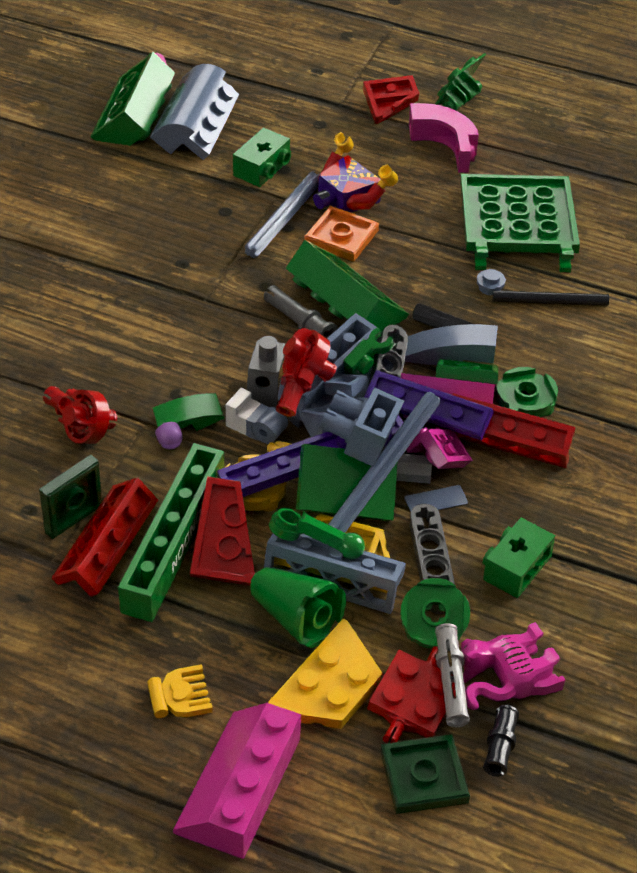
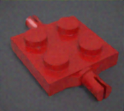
[367,646,456,744]

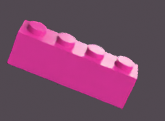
[173,703,301,859]

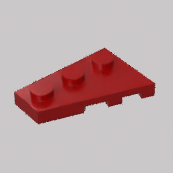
[190,476,255,586]

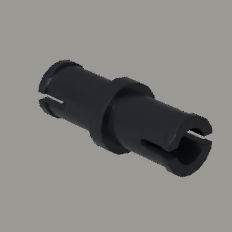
[483,705,519,777]

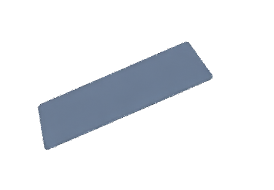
[404,485,468,512]

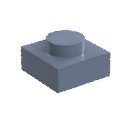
[324,373,368,398]

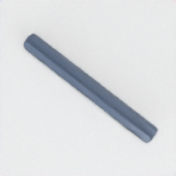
[245,171,320,258]

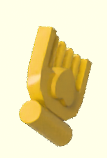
[147,664,213,718]

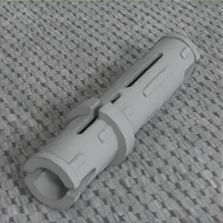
[435,623,470,727]

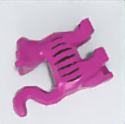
[460,622,565,710]

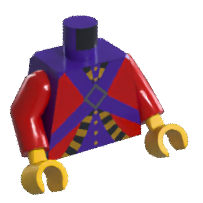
[313,132,398,213]

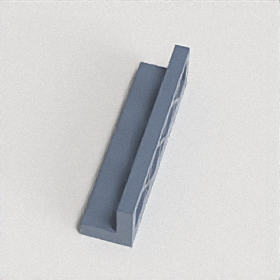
[264,534,406,614]

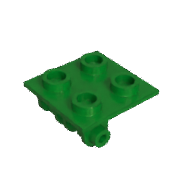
[435,53,486,110]

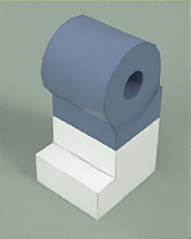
[226,387,288,444]

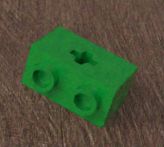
[233,127,291,187]
[482,517,556,599]

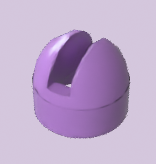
[155,422,182,450]

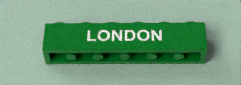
[118,443,224,622]

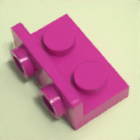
[406,427,473,469]

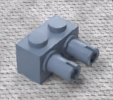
[319,387,404,467]

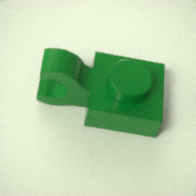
[343,328,393,375]

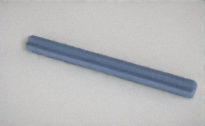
[328,392,440,532]

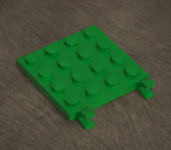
[460,174,580,272]

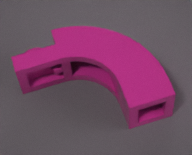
[409,103,479,173]

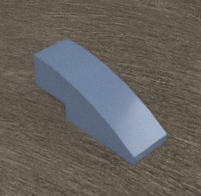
[404,324,498,366]

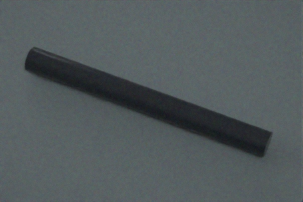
[492,290,609,306]

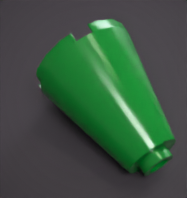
[251,567,346,648]

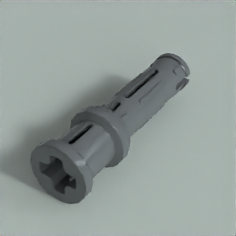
[264,285,338,338]

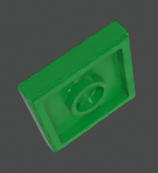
[435,358,498,384]

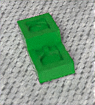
[153,393,225,431]

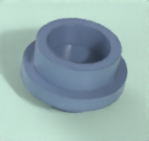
[477,269,506,295]

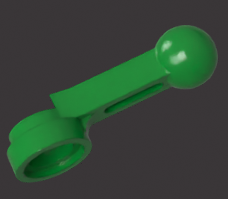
[268,508,365,560]

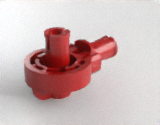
[276,328,337,417]
[43,386,117,444]

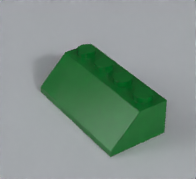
[91,52,175,146]
[286,240,409,332]

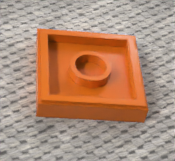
[304,206,379,262]

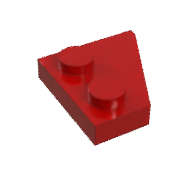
[362,75,419,124]

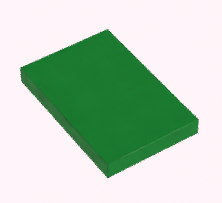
[296,444,398,521]

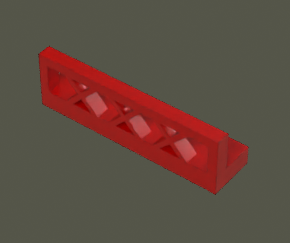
[445,393,576,468]
[52,477,158,596]

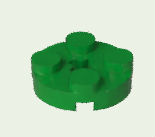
[496,367,558,417]
[400,578,470,649]

